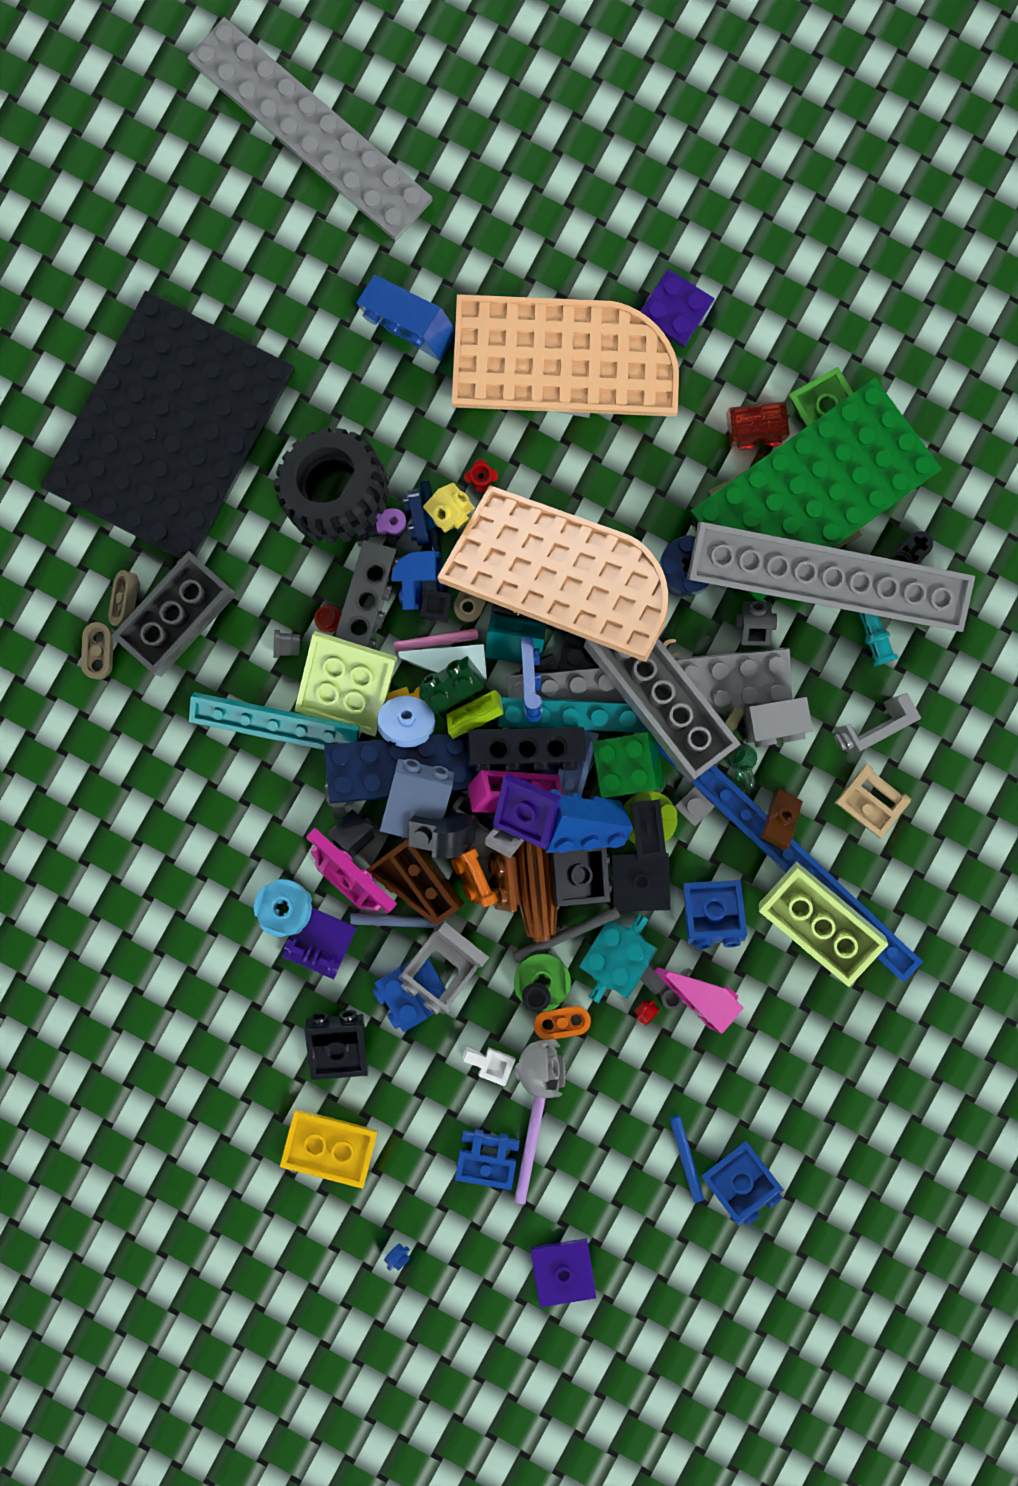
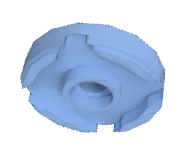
[377,696,435,747]

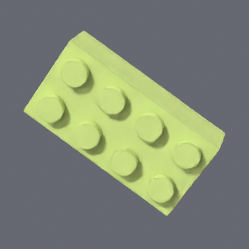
[759,861,888,987]

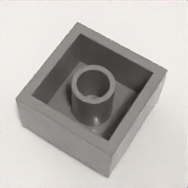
[742,697,813,748]

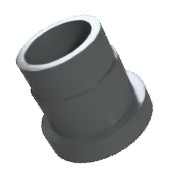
[273,630,300,658]

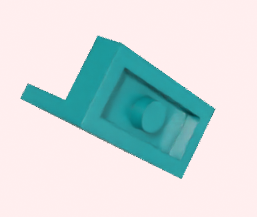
[485,614,546,663]

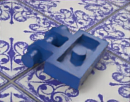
[455,1129,520,1190]

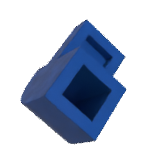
[391,551,443,610]

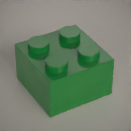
[592,732,664,798]

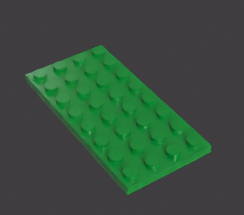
[690,378,942,601]

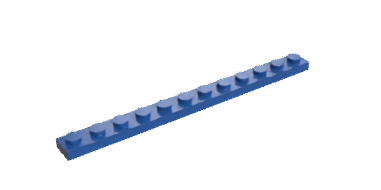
[657,742,923,983]

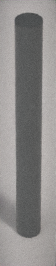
[513,907,621,962]

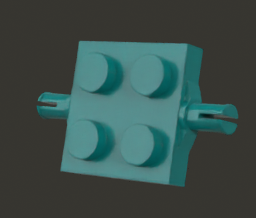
[579,914,658,1003]

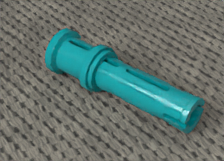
[859,612,899,667]

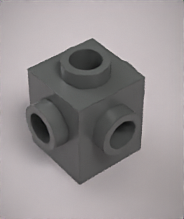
[735,601,777,646]

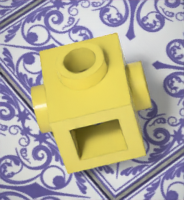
[423,483,475,532]

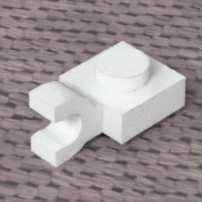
[462,1046,516,1086]

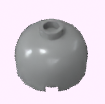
[515,1039,566,1098]

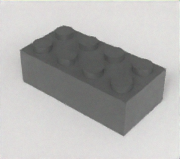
[111,551,237,677]

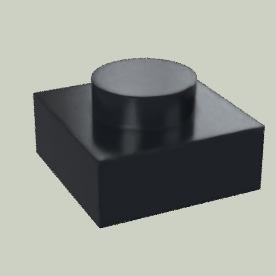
[419,589,453,623]

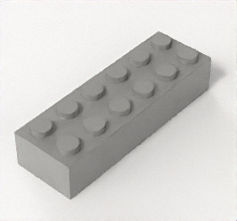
[584,639,741,783]

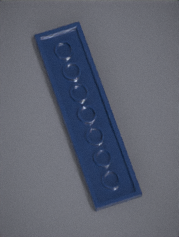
[324,728,557,804]

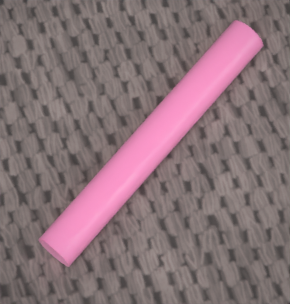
[394,628,479,653]

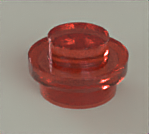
[314,604,342,633]

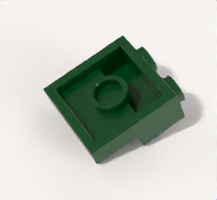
[420,656,493,723]

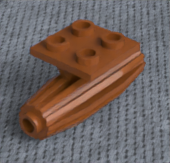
[488,840,558,942]

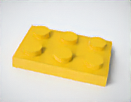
[280,1109,378,1189]

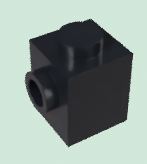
[327,809,375,859]

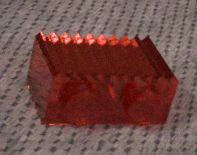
[726,401,790,450]

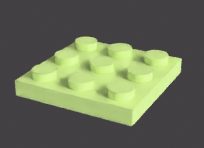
[294,631,397,736]

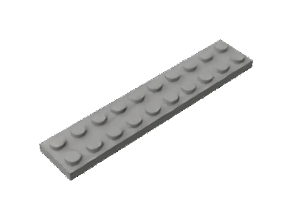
[187,17,433,241]
[687,522,975,632]
[506,647,792,712]

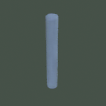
[351,913,436,928]

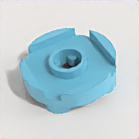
[254,879,312,937]

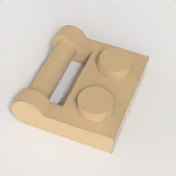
[835,763,911,838]

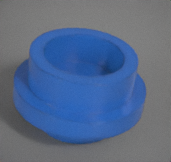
[384,1243,410,1271]

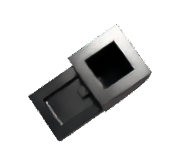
[409,811,476,859]

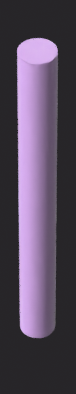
[514,1096,546,1204]

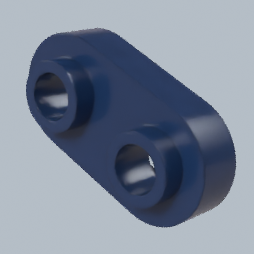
[403,489,429,546]

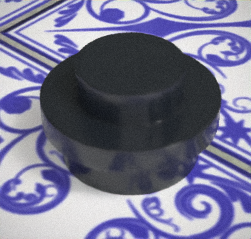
[522,982,551,1012]

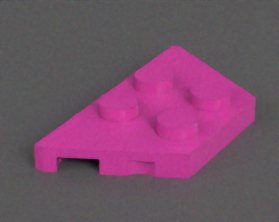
[307,828,397,913]

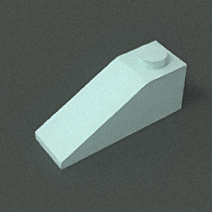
[398,644,487,681]

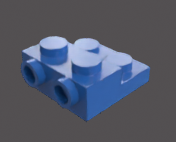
[683,880,747,949]
[373,957,447,1033]
[701,1141,784,1226]

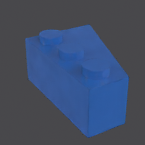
[357,275,455,362]
[545,789,633,853]

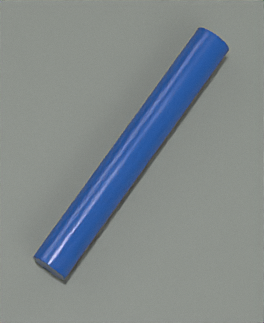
[669,1115,704,1202]

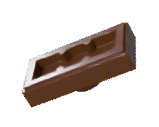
[760,788,803,851]

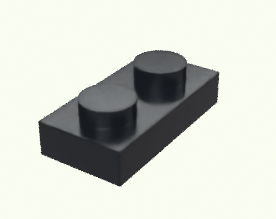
[630,799,667,860]

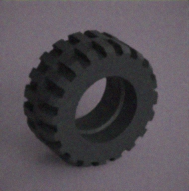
[274,428,390,543]

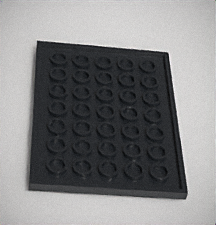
[41,290,295,560]

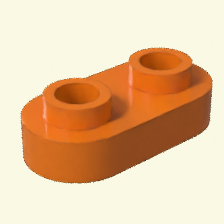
[534,1005,591,1040]

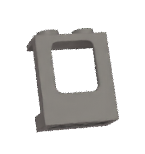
[834,693,921,753]
[398,922,489,1015]

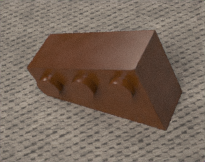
[366,838,465,925]

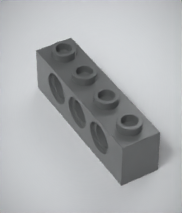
[335,540,401,649]

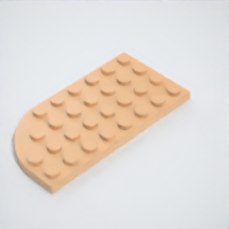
[452,295,679,417]
[437,485,669,662]

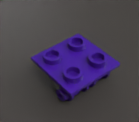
[282,908,357,980]

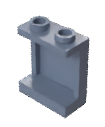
[380,759,454,838]

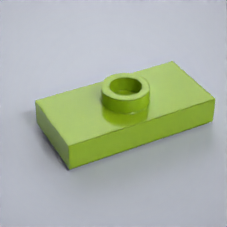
[446,690,503,739]

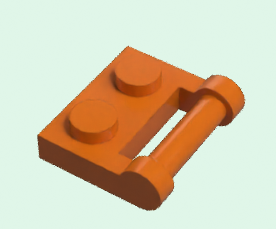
[451,847,498,907]

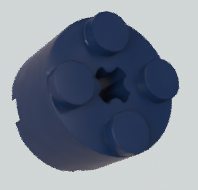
[659,535,710,597]

